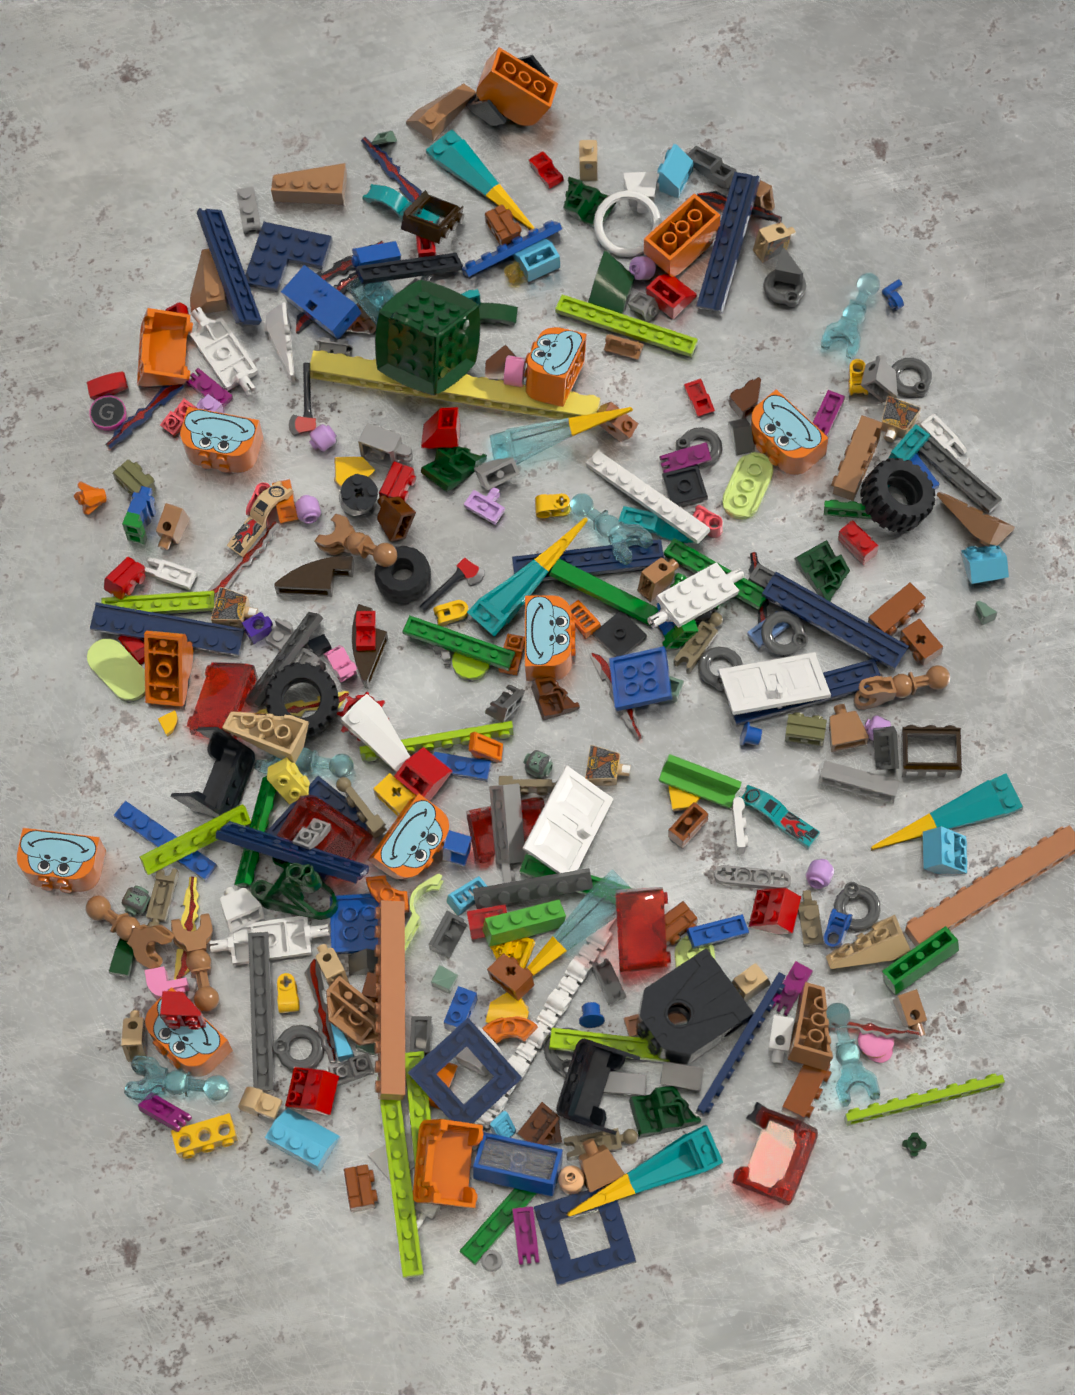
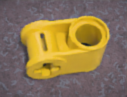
[848,359,868,396]
[535,493,571,518]
[277,973,300,1013]

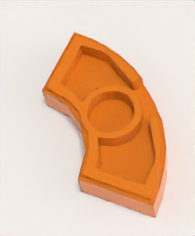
[366,875,409,912]
[482,1016,538,1044]

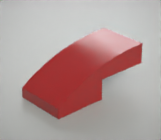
[528,151,564,189]
[86,371,128,400]
[683,378,715,417]
[356,611,376,651]

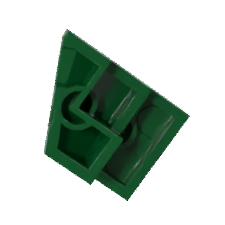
[563,177,617,228]
[588,250,635,314]
[420,446,487,492]
[794,540,850,602]
[629,1086,701,1137]

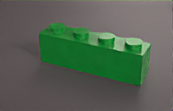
[882,926,959,995]

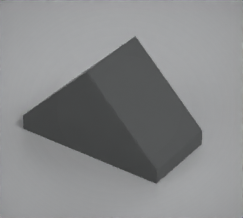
[775,248,803,285]
[728,418,755,455]
[348,948,378,976]

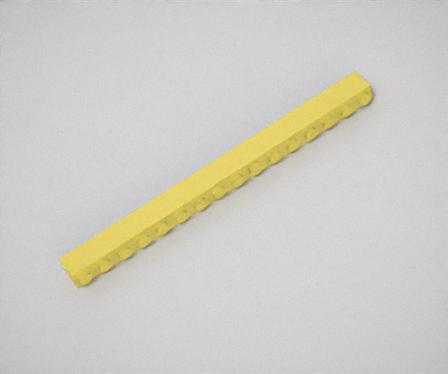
[310,350,600,421]

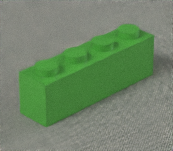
[483,899,566,947]

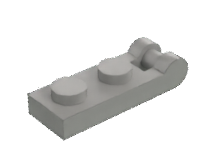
[236,186,261,233]

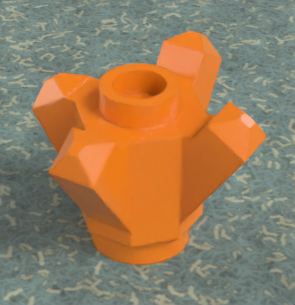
[74,481,107,515]

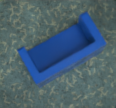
[443,830,472,866]

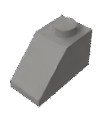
[474,457,520,490]

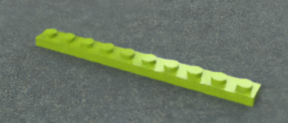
[377,1077,424,1279]

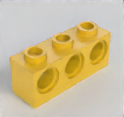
[171,1113,238,1159]

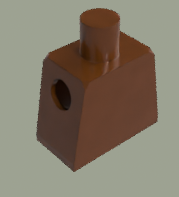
[377,495,416,541]

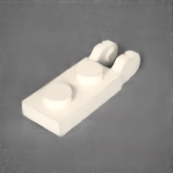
[919,413,967,459]
[145,557,197,590]
[732,797,748,854]

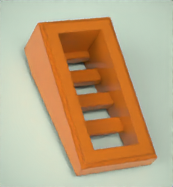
[570,599,601,639]

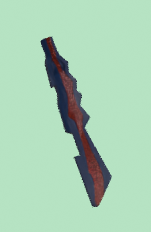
[361,137,422,203]
[105,384,184,449]

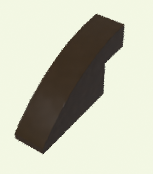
[274,556,355,597]
[352,604,388,688]

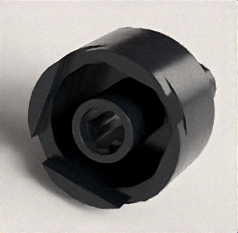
[339,474,378,516]

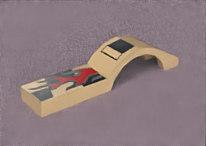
[227,481,294,557]

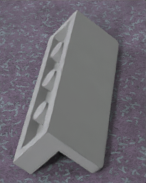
[819,761,900,803]
[489,784,526,864]

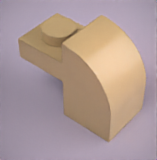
[238,1087,283,1120]

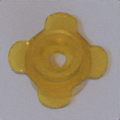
[504,262,524,283]

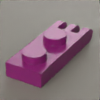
[186,368,233,408]
[813,390,845,436]
[659,442,712,473]
[772,961,813,1016]
[138,1092,192,1132]
[512,1206,539,1265]

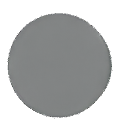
[481,1250,502,1272]

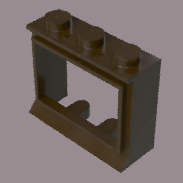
[401,190,464,244]
[901,725,962,778]

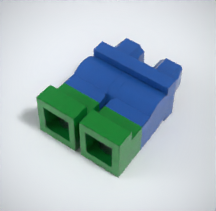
[122,486,156,545]
[656,603,699,649]

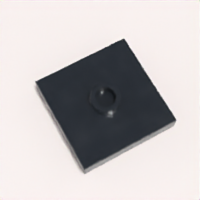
[662,465,708,507]
[593,611,647,657]

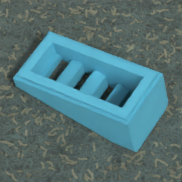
[447,876,487,916]
[331,1023,354,1062]
[490,1111,516,1138]

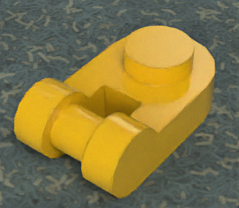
[433,600,468,627]

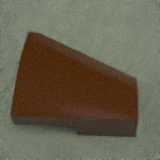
[531,677,580,720]

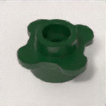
[902,1132,927,1157]

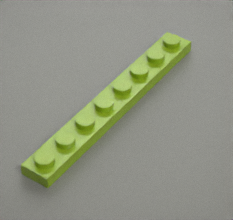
[555,294,698,357]
[359,721,514,762]
[844,1073,1005,1126]

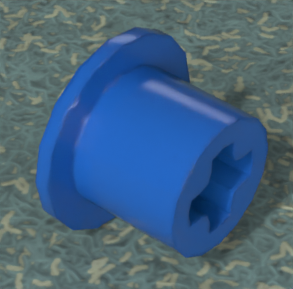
[740,721,762,746]
[579,1002,605,1028]

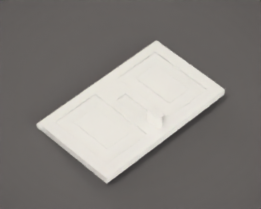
[717,652,831,715]
[523,765,613,873]

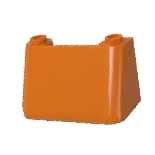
[137,308,193,387]
[413,1119,483,1208]

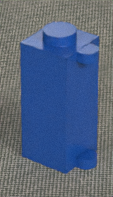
[351,241,401,268]

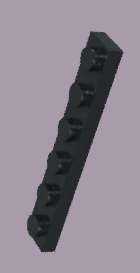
[356,252,463,285]

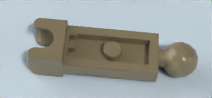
[673,612,723,674]
[498,776,558,796]
[336,777,387,839]
[146,868,179,927]
[563,1128,638,1161]

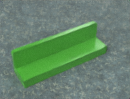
[659,754,742,809]

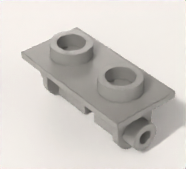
[314,337,353,356]

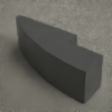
[687,146,737,191]
[410,1016,432,1057]

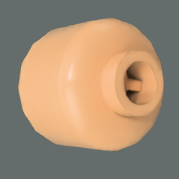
[558,1165,585,1195]

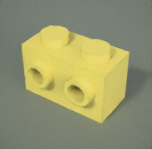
[267,757,310,805]

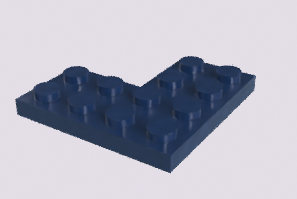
[245,221,332,293]

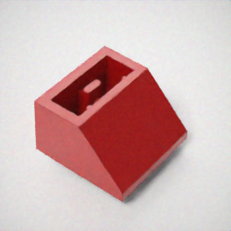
[646,274,697,319]
[421,407,460,449]
[394,747,453,801]
[748,887,801,934]
[160,991,206,1030]
[285,1067,339,1115]

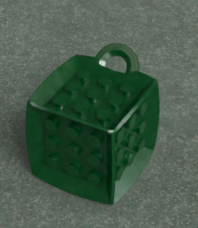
[375,280,480,395]

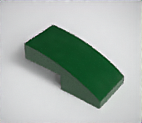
[479,303,518,326]
[109,938,136,977]

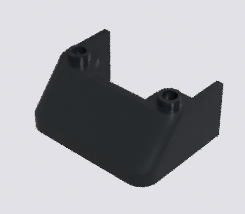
[466,54,550,126]
[171,727,255,817]
[556,1038,641,1135]

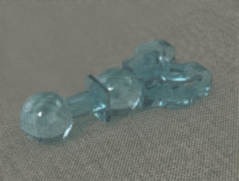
[821,273,880,360]
[570,493,653,565]
[255,748,354,778]
[826,1002,880,1107]
[124,1056,229,1101]

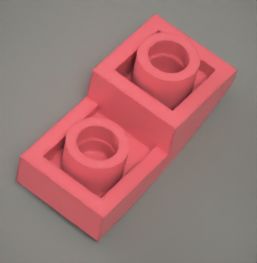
[160,399,196,436]

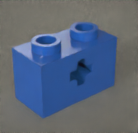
[443,986,478,1031]

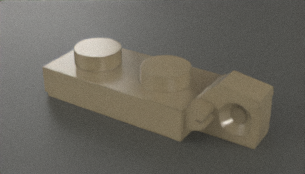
[798,890,824,946]

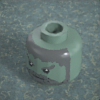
[523,750,553,778]
[121,885,151,916]

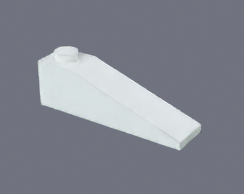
[263,302,296,384]
[341,694,410,772]

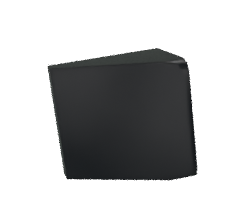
[308,634,332,656]

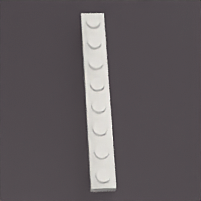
[586,450,710,544]

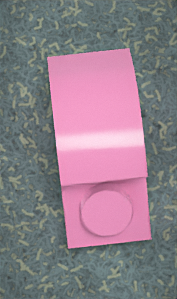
[504,355,526,387]
[324,645,357,683]
[145,967,190,1000]

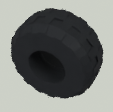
[374,546,431,603]

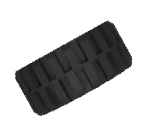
[860,458,936,533]
[265,662,339,737]

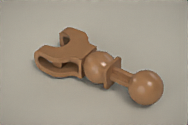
[314,514,397,567]
[853,665,950,710]
[86,895,174,969]
[171,913,219,1012]

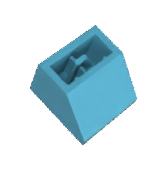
[657,144,693,198]
[513,238,560,282]
[961,545,1009,584]
[923,826,968,874]

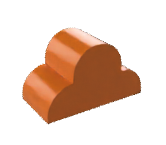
[144,631,193,707]

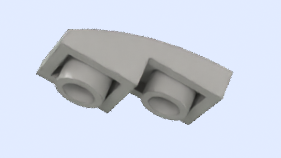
[293,818,332,850]
[328,1053,374,1086]
[604,1072,647,1095]

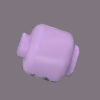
[629,256,656,280]
[309,424,337,452]
[295,495,321,524]
[864,715,891,741]
[806,859,834,889]

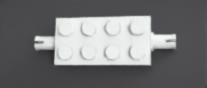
[190,307,259,395]
[648,562,744,628]
[210,916,329,966]

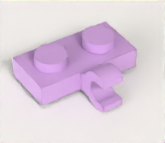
[464,487,505,525]

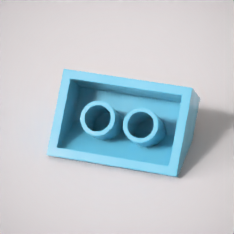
[265,1108,340,1172]

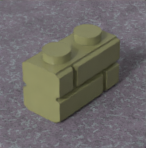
[112,459,156,496]
[785,712,827,747]

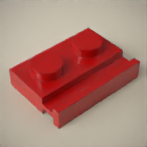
[467,904,507,940]

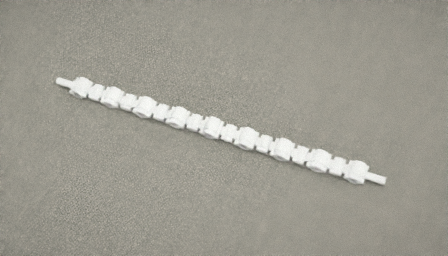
[415,911,618,1229]

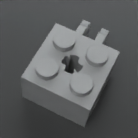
[358,423,413,468]

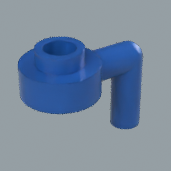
[882,279,904,310]

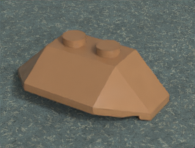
[326,976,378,1046]

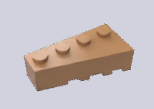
[831,415,883,501]
[787,982,833,1071]

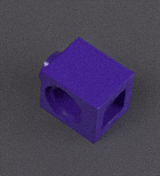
[242,612,273,645]

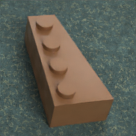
[271,163,347,205]

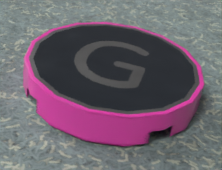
[90,396,126,431]

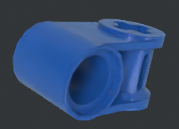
[824,908,853,949]

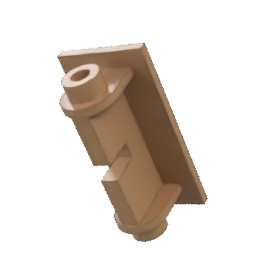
[604,334,644,360]

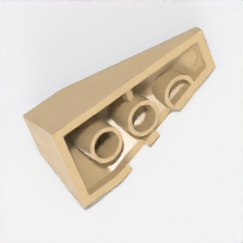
[222,712,309,763]
[826,915,911,969]

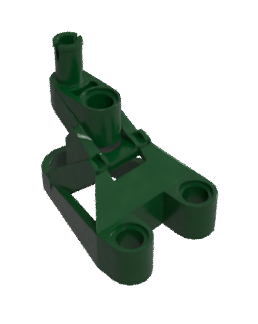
[250,857,338,920]

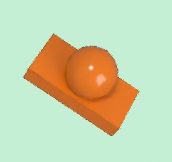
[469,732,503,763]

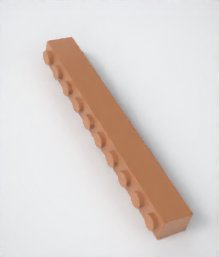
[905,825,1075,947]
[375,900,405,1100]

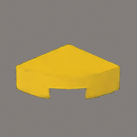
[158,710,178,736]

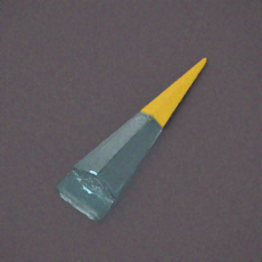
[489,407,633,465]
[527,869,640,976]

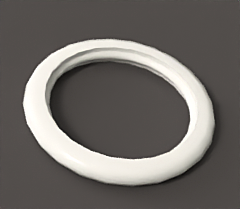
[594,190,661,257]

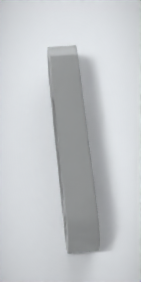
[714,865,791,889]

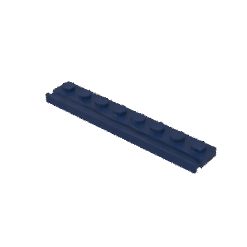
[696,172,761,313]
[196,208,262,326]
[512,539,664,581]
[762,571,909,671]
[90,602,245,657]
[728,659,881,726]
[216,821,369,884]
[695,972,786,1117]

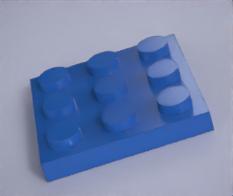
[609,646,672,711]
[330,894,379,954]

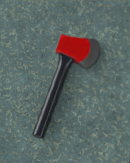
[289,363,316,436]
[418,558,484,613]

